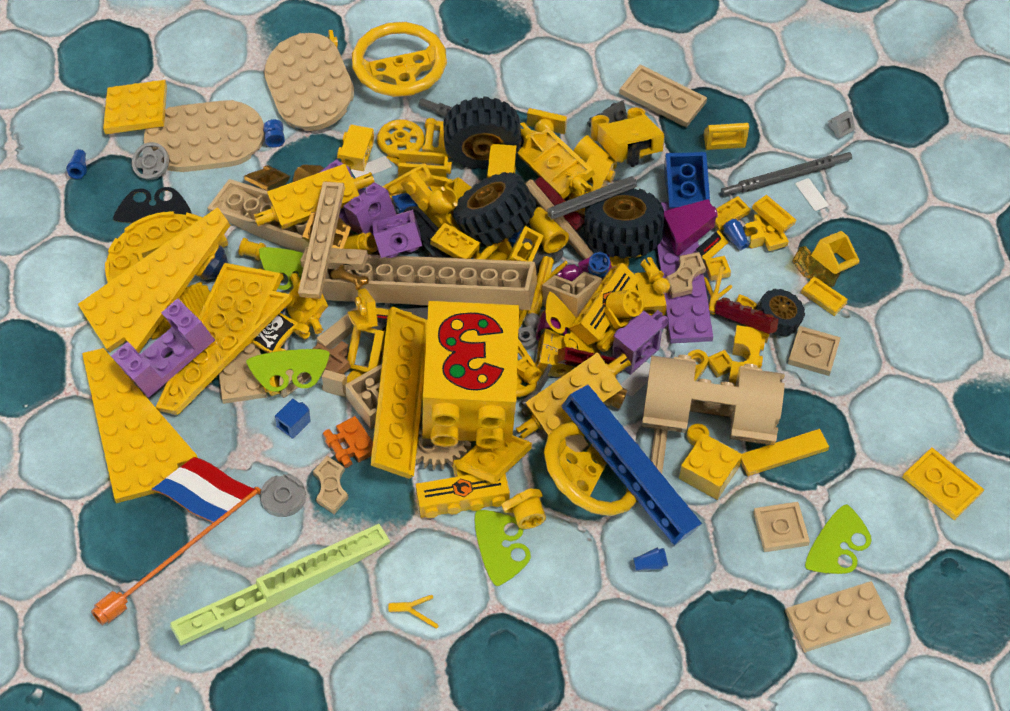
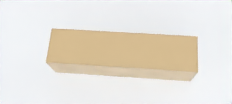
[316,307,357,349]

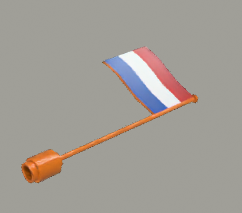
[91,457,261,625]

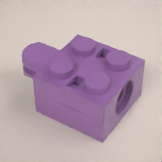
[373,210,422,258]
[612,310,669,375]

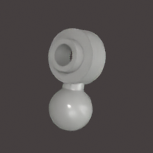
[518,313,539,350]

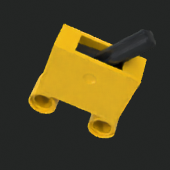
[591,107,664,167]

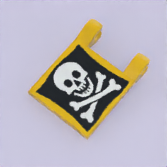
[251,313,310,353]

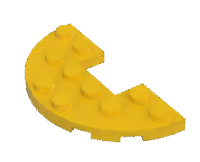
[105,211,228,283]

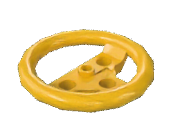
[352,22,447,97]
[544,422,638,516]

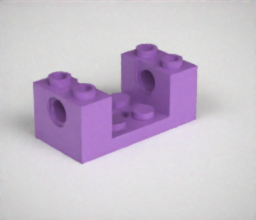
[319,159,396,234]
[111,299,215,398]

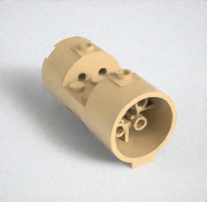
[642,355,785,445]

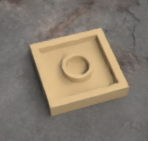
[788,326,841,376]
[753,502,810,552]

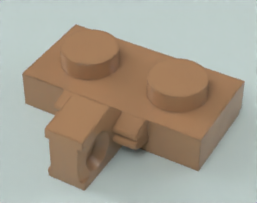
[312,341,351,374]

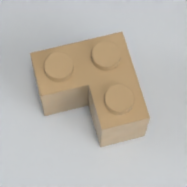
[542,272,602,318]
[345,364,382,430]

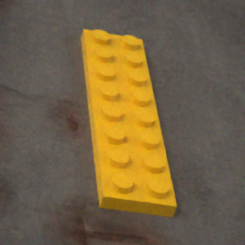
[371,307,427,479]

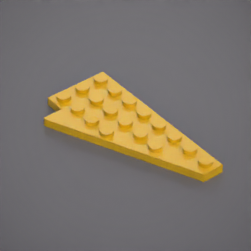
[78,207,231,353]
[156,263,292,415]
[82,348,198,503]

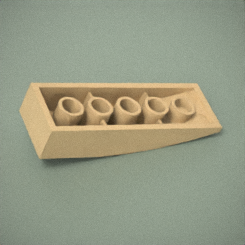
[207,179,309,253]

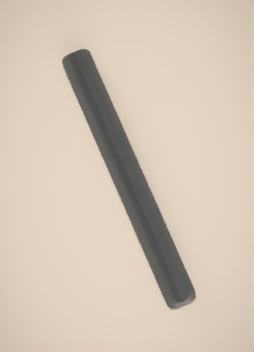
[547,176,637,220]

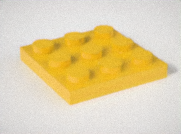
[103,80,167,134]

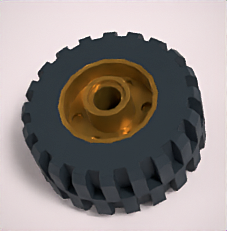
[443,96,521,170]
[453,172,536,247]
[584,188,664,258]

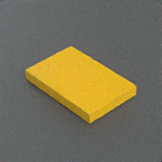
[457,435,532,484]
[902,447,984,520]

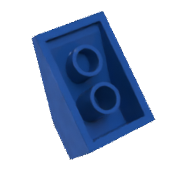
[664,152,710,209]

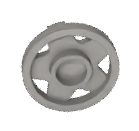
[132,142,169,180]

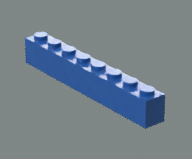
[561,385,702,546]

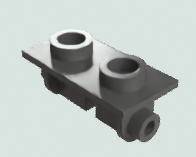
[587,100,627,128]

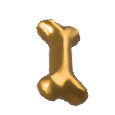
[331,265,369,290]

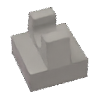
[828,111,855,138]

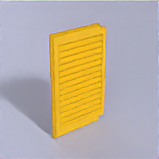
[151,282,210,340]

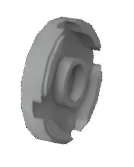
[261,474,306,517]

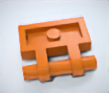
[323,416,373,468]

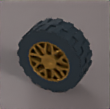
[756,289,805,336]

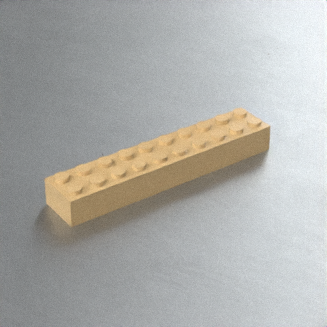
[322,255,537,310]

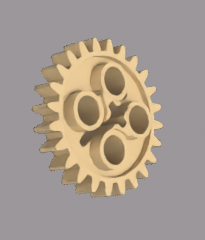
[415,405,473,470]

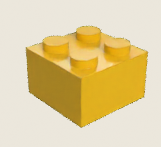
[679,433,743,500]

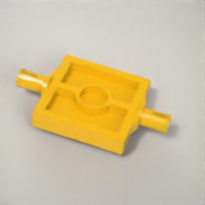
[286,273,328,334]

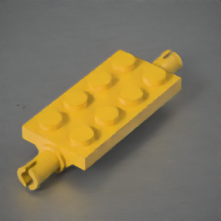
[517,122,595,199]
[253,164,375,229]
[515,352,631,439]

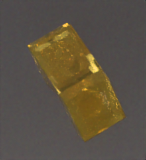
[792,246,841,287]

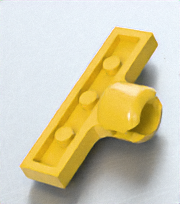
[401,171,462,232]

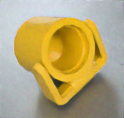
[605,289,644,330]
[501,488,546,529]

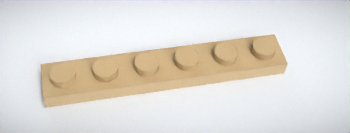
[298,182,345,299]

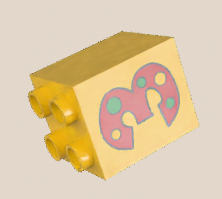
[422,301,519,449]

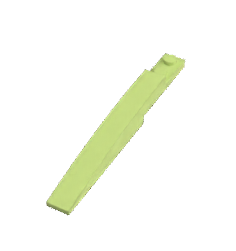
[170,524,390,646]

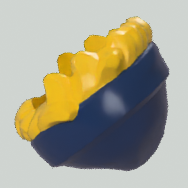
[195,244,228,281]

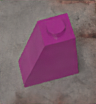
[663,199,718,256]

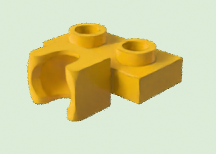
[743,214,789,251]

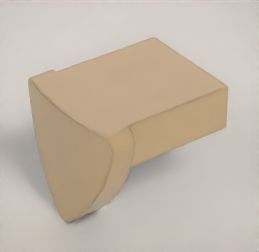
[322,370,347,397]

